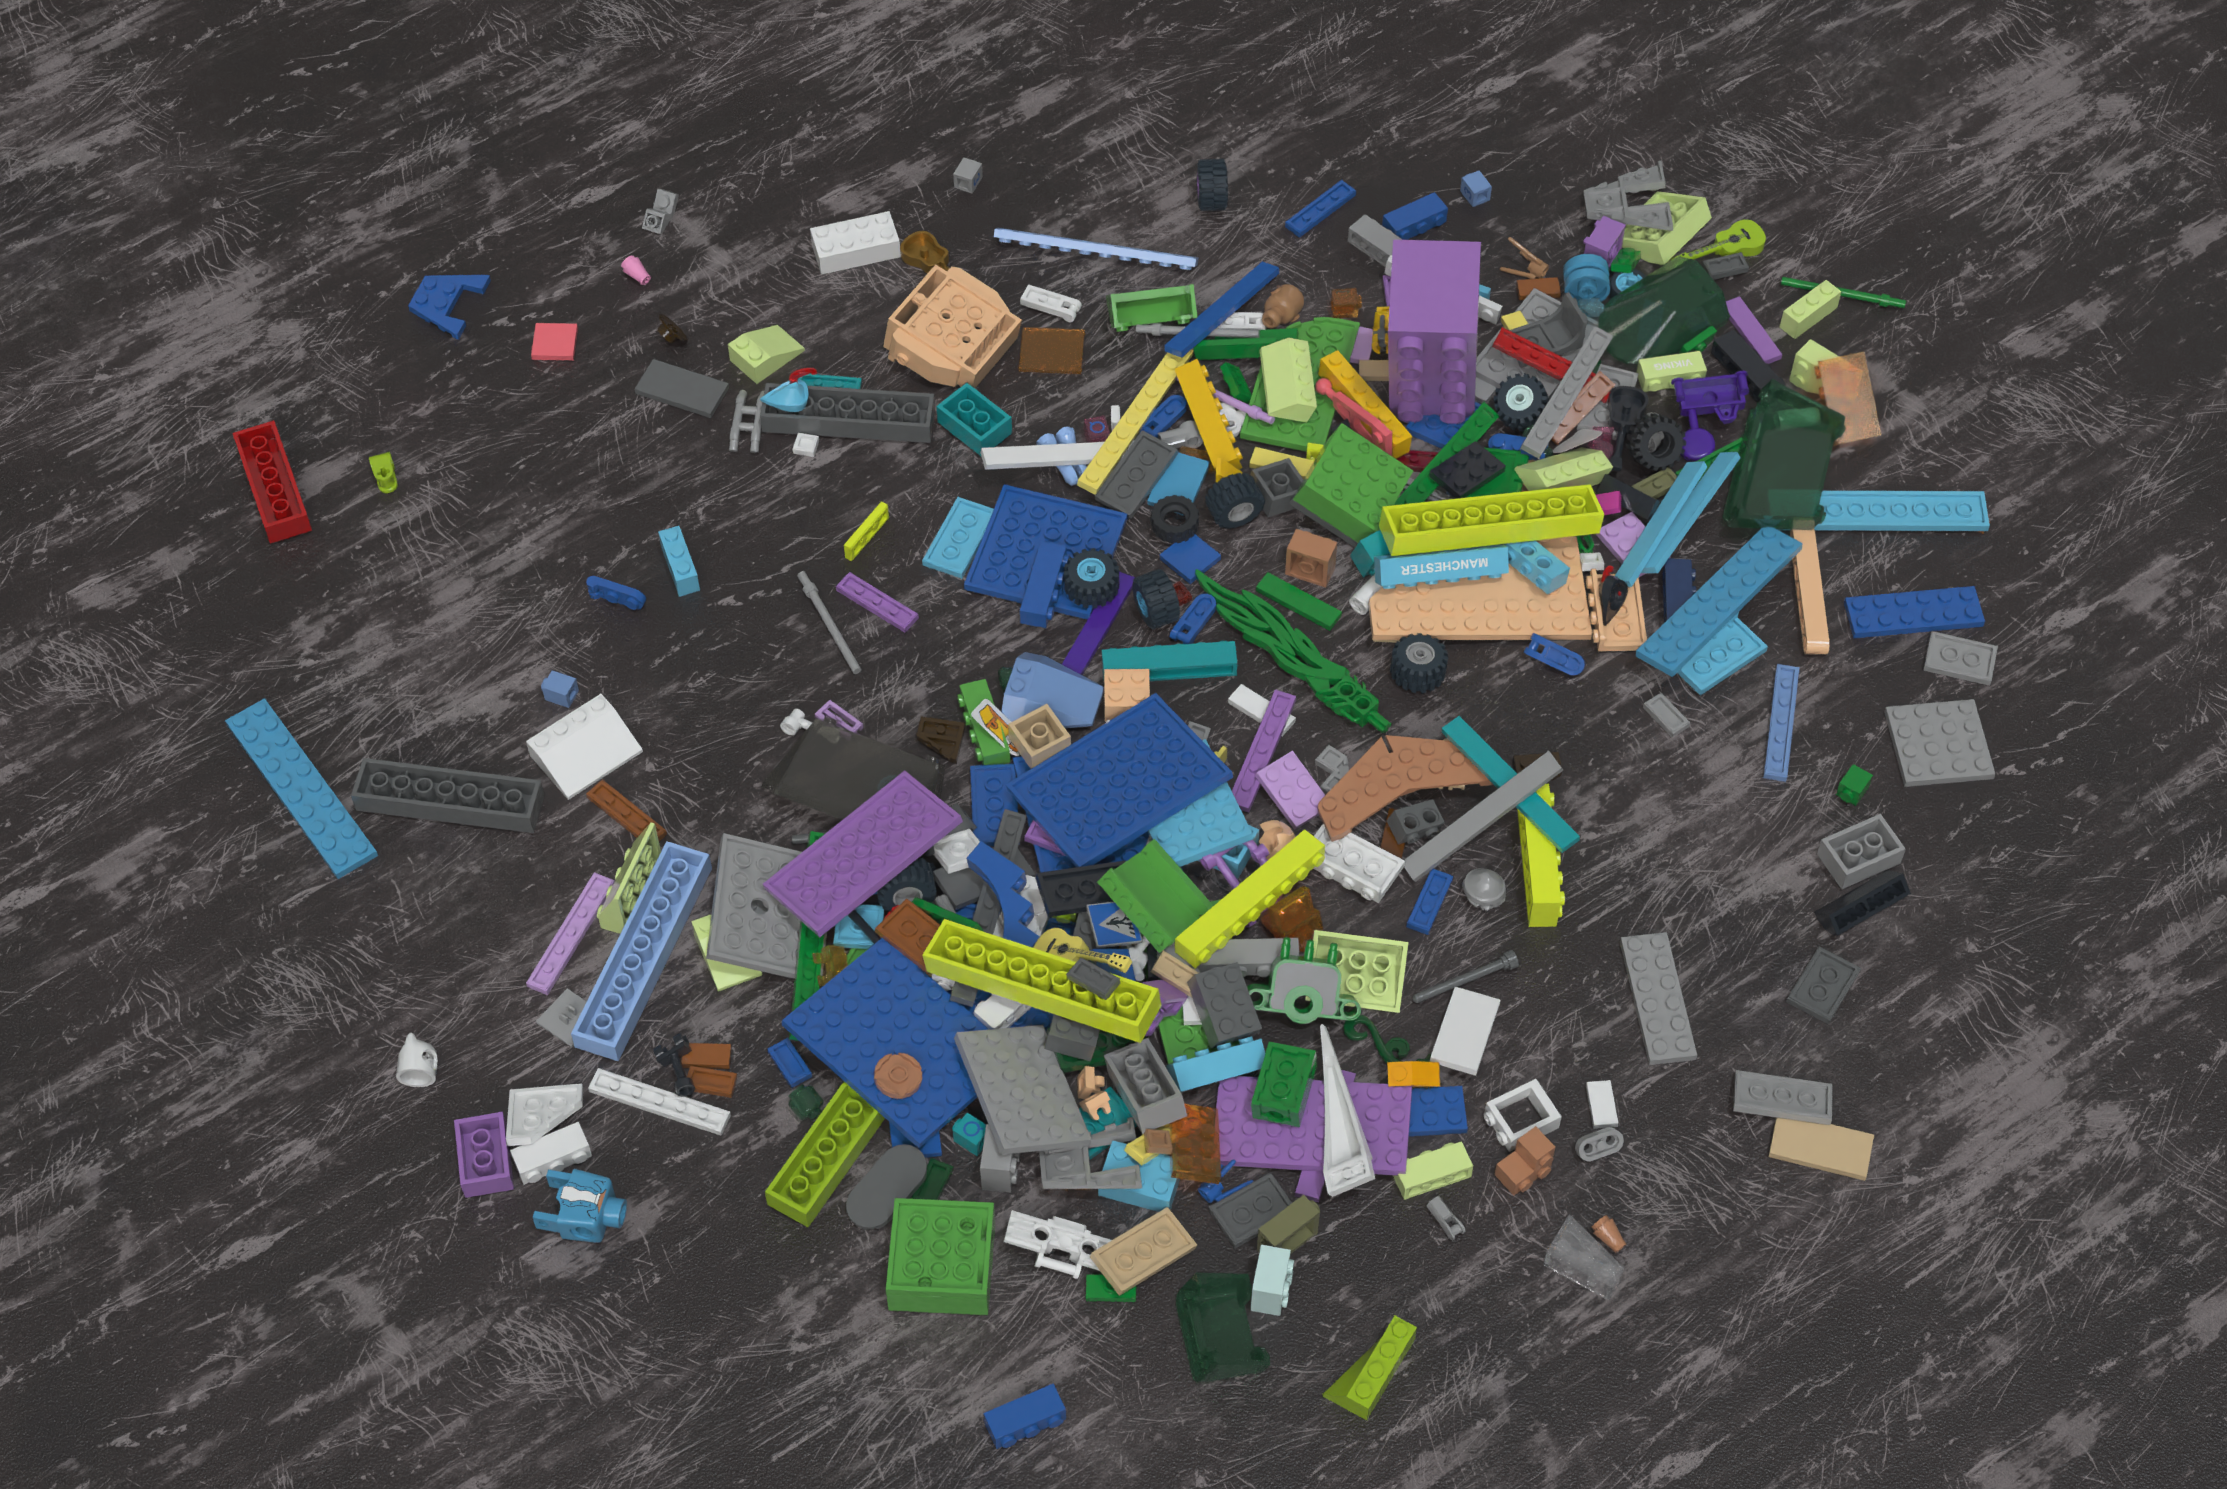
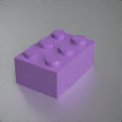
[454,1112,514,1198]

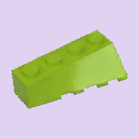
[1322,1316,1417,1420]

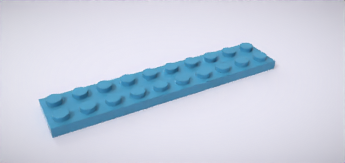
[1636,524,1803,677]
[225,698,378,879]

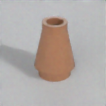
[1591,1215,1627,1253]

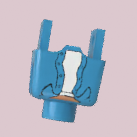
[533,1169,627,1243]

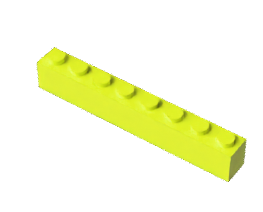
[1175,830,1325,968]

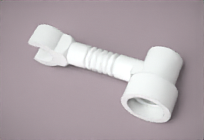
[780,709,841,745]

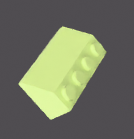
[1260,338,1317,422]
[1514,447,1613,491]

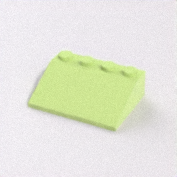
[1622,191,1712,265]
[597,823,661,934]
[1306,930,1408,1013]

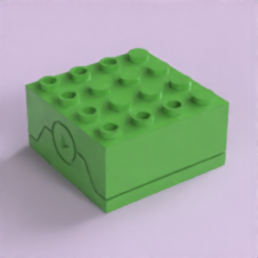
[886,1198,996,1315]

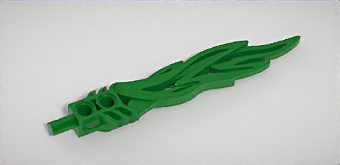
[1195,569,1392,733]

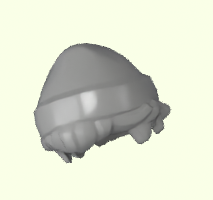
[1462,868,1506,911]

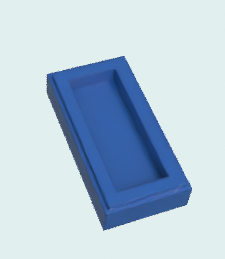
[767,1038,812,1088]

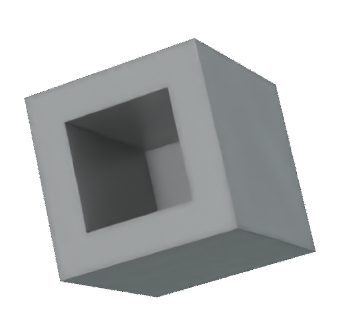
[953,158,983,194]

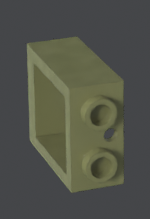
[1257,1195,1320,1254]

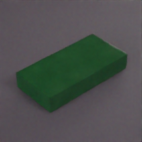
[911,1158,954,1200]

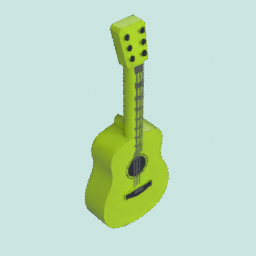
[1670,220,1766,271]

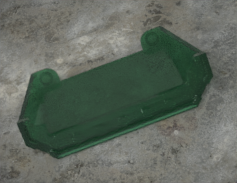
[1722,379,1846,530]

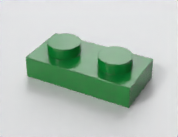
[1611,248,1641,273]
[1220,362,1252,404]

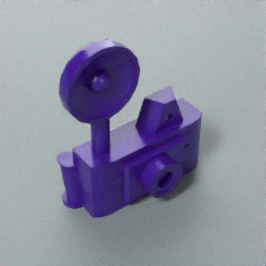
[1671,371,1749,462]

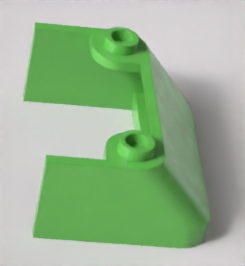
[1106,284,1197,332]

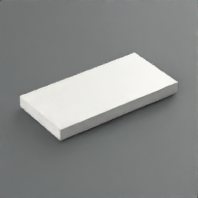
[1430,987,1500,1076]

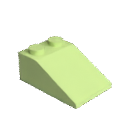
[728,325,805,384]
[1789,339,1863,401]
[691,914,762,992]

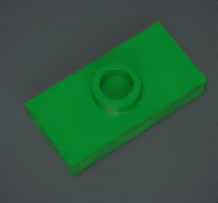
[1679,326,1717,354]
[1086,1275,1136,1302]

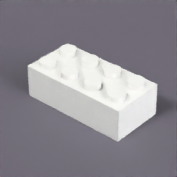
[810,211,901,275]

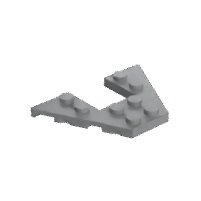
[1584,161,1673,231]

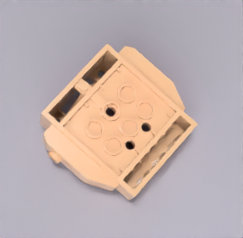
[883,265,1022,388]

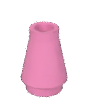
[621,255,651,285]

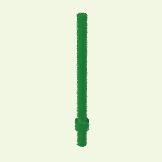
[1781,277,1906,308]

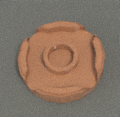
[874,1053,922,1099]

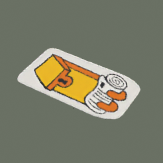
[971,699,1021,756]

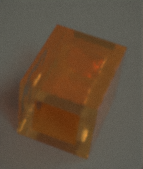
[1330,288,1362,319]

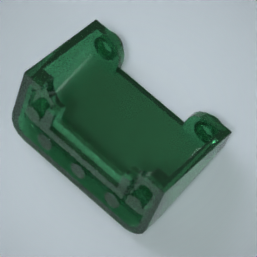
[1176,1272,1270,1383]

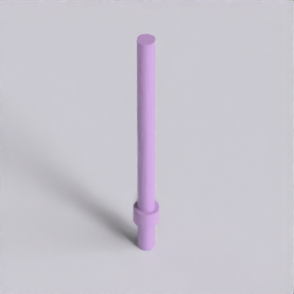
[1176,378,1275,424]

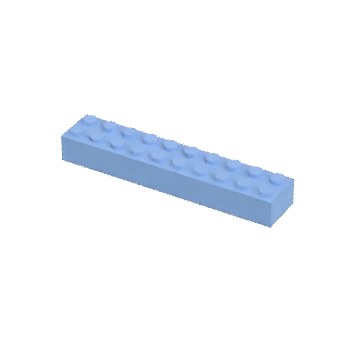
[571,841,712,1061]

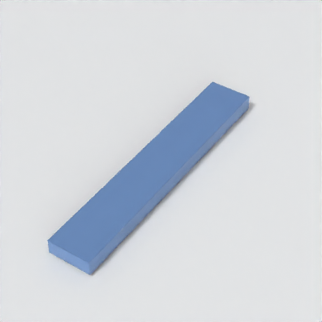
[1763,664,1799,782]

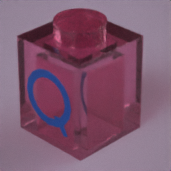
[1084,415,1110,443]

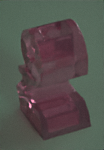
[1588,426,1614,461]

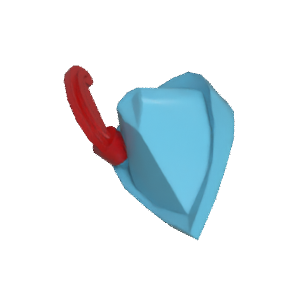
[760,368,817,412]

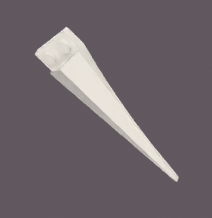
[1320,1024,1375,1197]

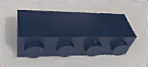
[1662,558,1696,623]

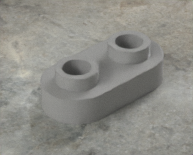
[1575,1127,1624,1161]

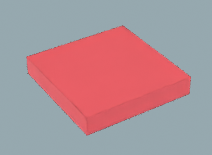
[531,323,578,360]

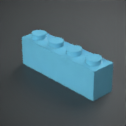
[1166,1036,1265,1092]

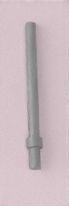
[1136,323,1260,338]
[797,571,861,674]

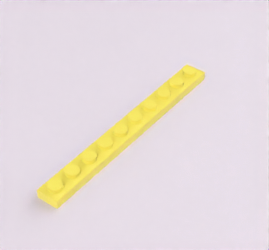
[1077,349,1194,495]

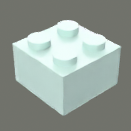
[1251,1245,1294,1316]

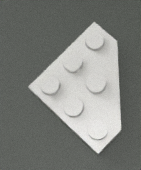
[506,1084,583,1146]

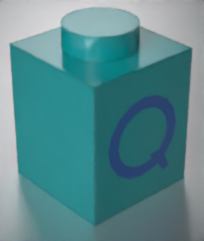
[952,1113,986,1156]

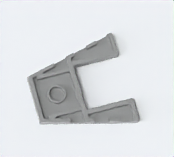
[1039,1117,1142,1189]

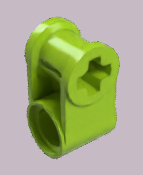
[369,452,398,493]

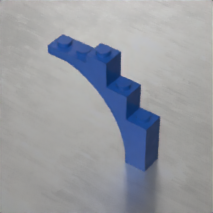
[966,841,1040,994]

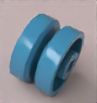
[1563,254,1610,306]

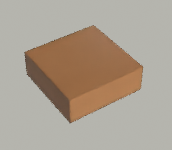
[1144,1129,1173,1155]

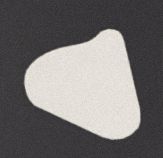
[1553,429,1602,453]

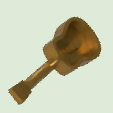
[900,231,950,274]

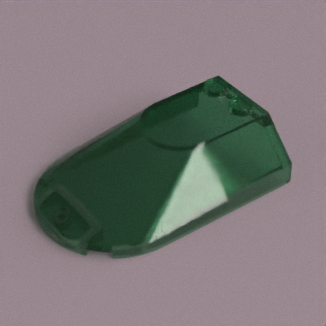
[1598,256,1730,365]

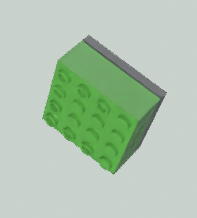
[1289,423,1413,547]

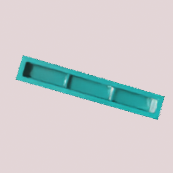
[1102,641,1237,681]

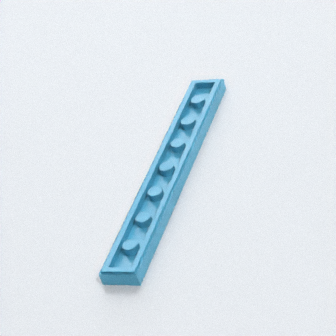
[1641,452,1740,573]
[1615,461,1707,587]

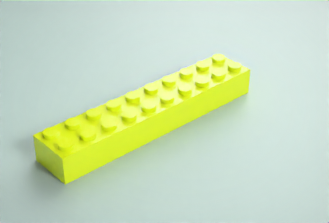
[1379,484,1604,556]
[922,919,1162,1043]

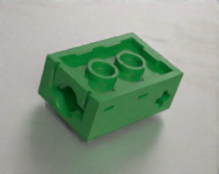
[1251,1042,1317,1127]

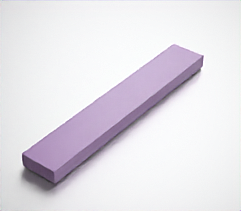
[526,873,615,995]

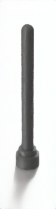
[1413,950,1519,1003]

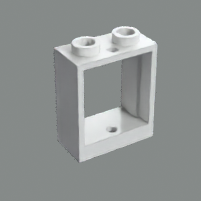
[1484,1079,1561,1152]

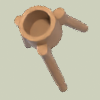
[1500,237,1549,279]

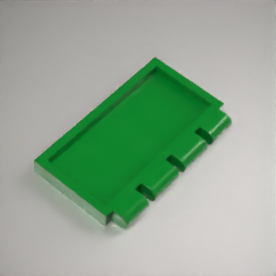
[1466,448,1529,498]

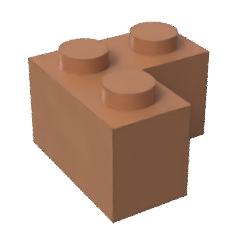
[1495,1126,1555,1196]

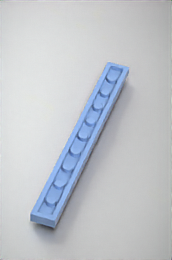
[994,228,1198,270]

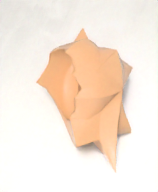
[1259,820,1295,860]

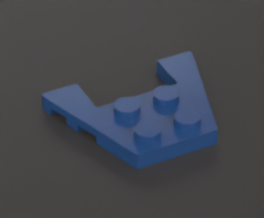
[408,275,491,340]

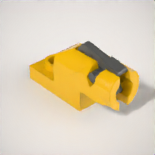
[1371,306,1389,354]

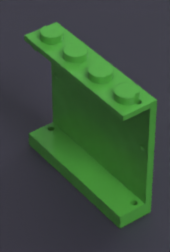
[1097,839,1213,953]

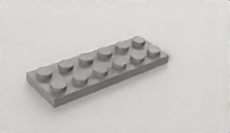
[1620,932,1697,1065]

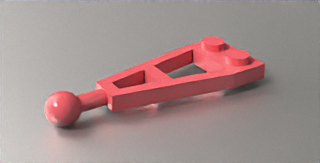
[1315,378,1392,456]

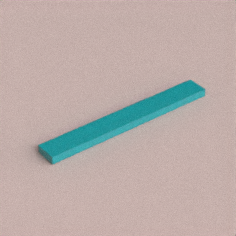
[1442,716,1580,853]

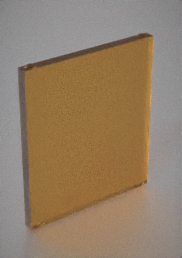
[1018,327,1085,374]

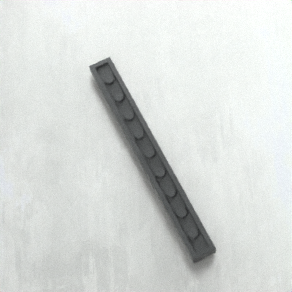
[950,809,1027,1007]

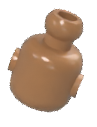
[1262,284,1304,329]

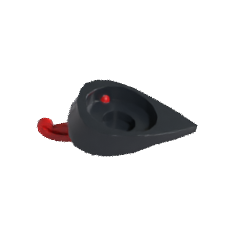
[1599,566,1628,626]

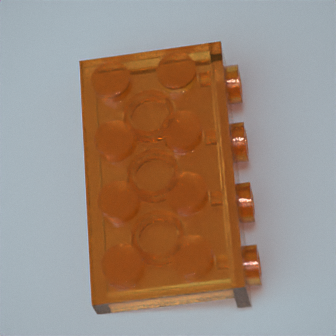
[1814,352,1882,445]

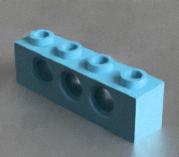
[1503,540,1570,594]

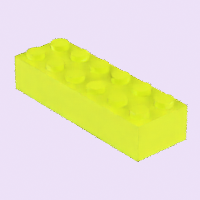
[1517,784,1565,927]

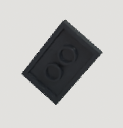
[1429,441,1506,499]

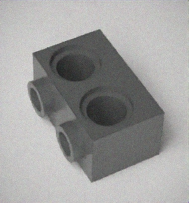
[1387,799,1445,844]

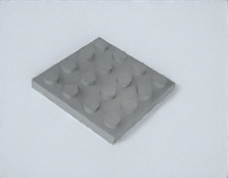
[1884,699,1995,787]

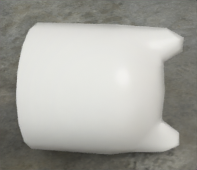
[396,1033,438,1087]

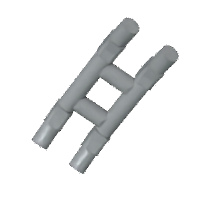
[729,390,764,453]

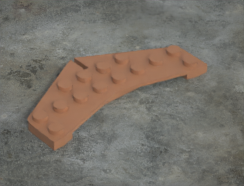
[1318,735,1493,842]

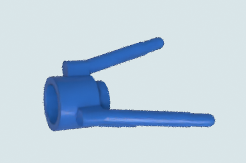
[1198,1159,1254,1203]

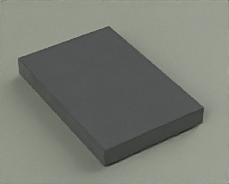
[1786,946,1862,1025]
[1209,1172,1292,1249]

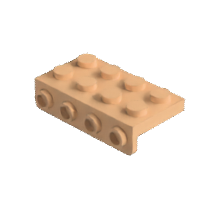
[1586,568,1647,651]

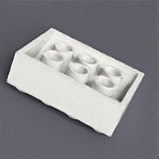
[526,694,643,800]

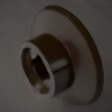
[657,314,688,343]

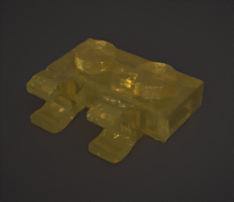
[812,945,848,986]

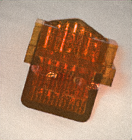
[1259,885,1323,953]

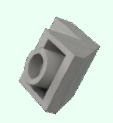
[642,189,679,234]

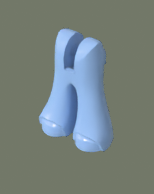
[1036,427,1087,486]

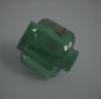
[788,1084,824,1121]

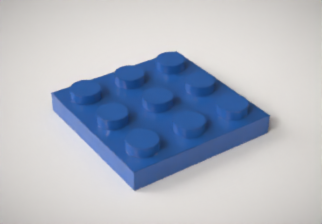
[1406,402,1481,449]

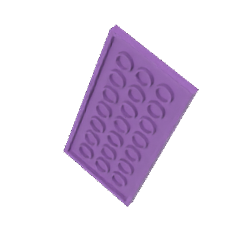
[763,770,963,937]
[1210,1076,1412,1175]

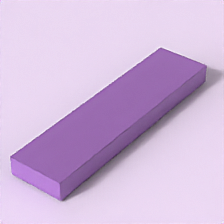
[1721,296,1782,364]
[836,572,919,633]

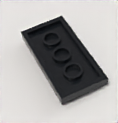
[1035,860,1126,917]

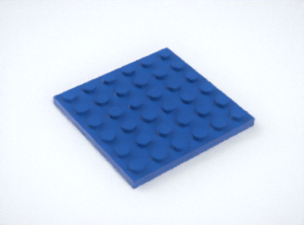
[964,484,1127,620]

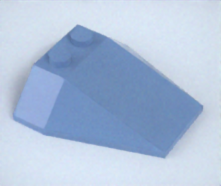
[1002,652,1104,728]

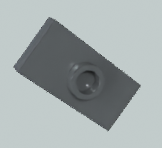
[1702,252,1749,281]
[1066,957,1120,1000]

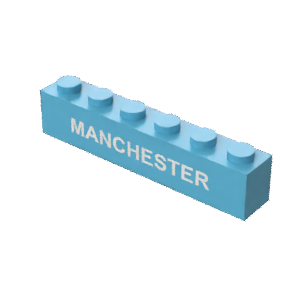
[1374,544,1509,589]

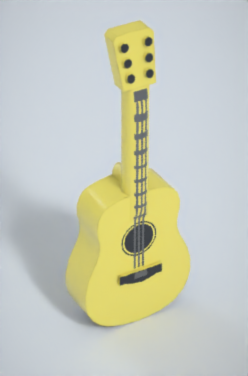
[1033,928,1132,973]

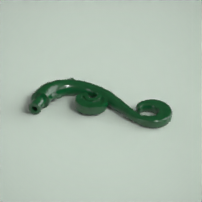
[1343,1015,1431,1064]

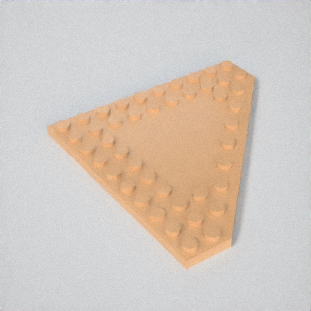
[1368,460,1592,640]

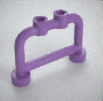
[1199,840,1283,928]

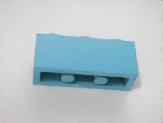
[658,526,700,597]

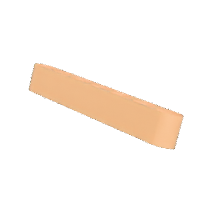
[1790,528,1829,654]

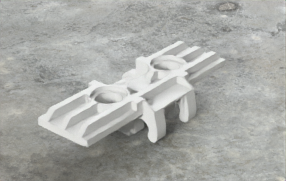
[1004,1210,1112,1279]

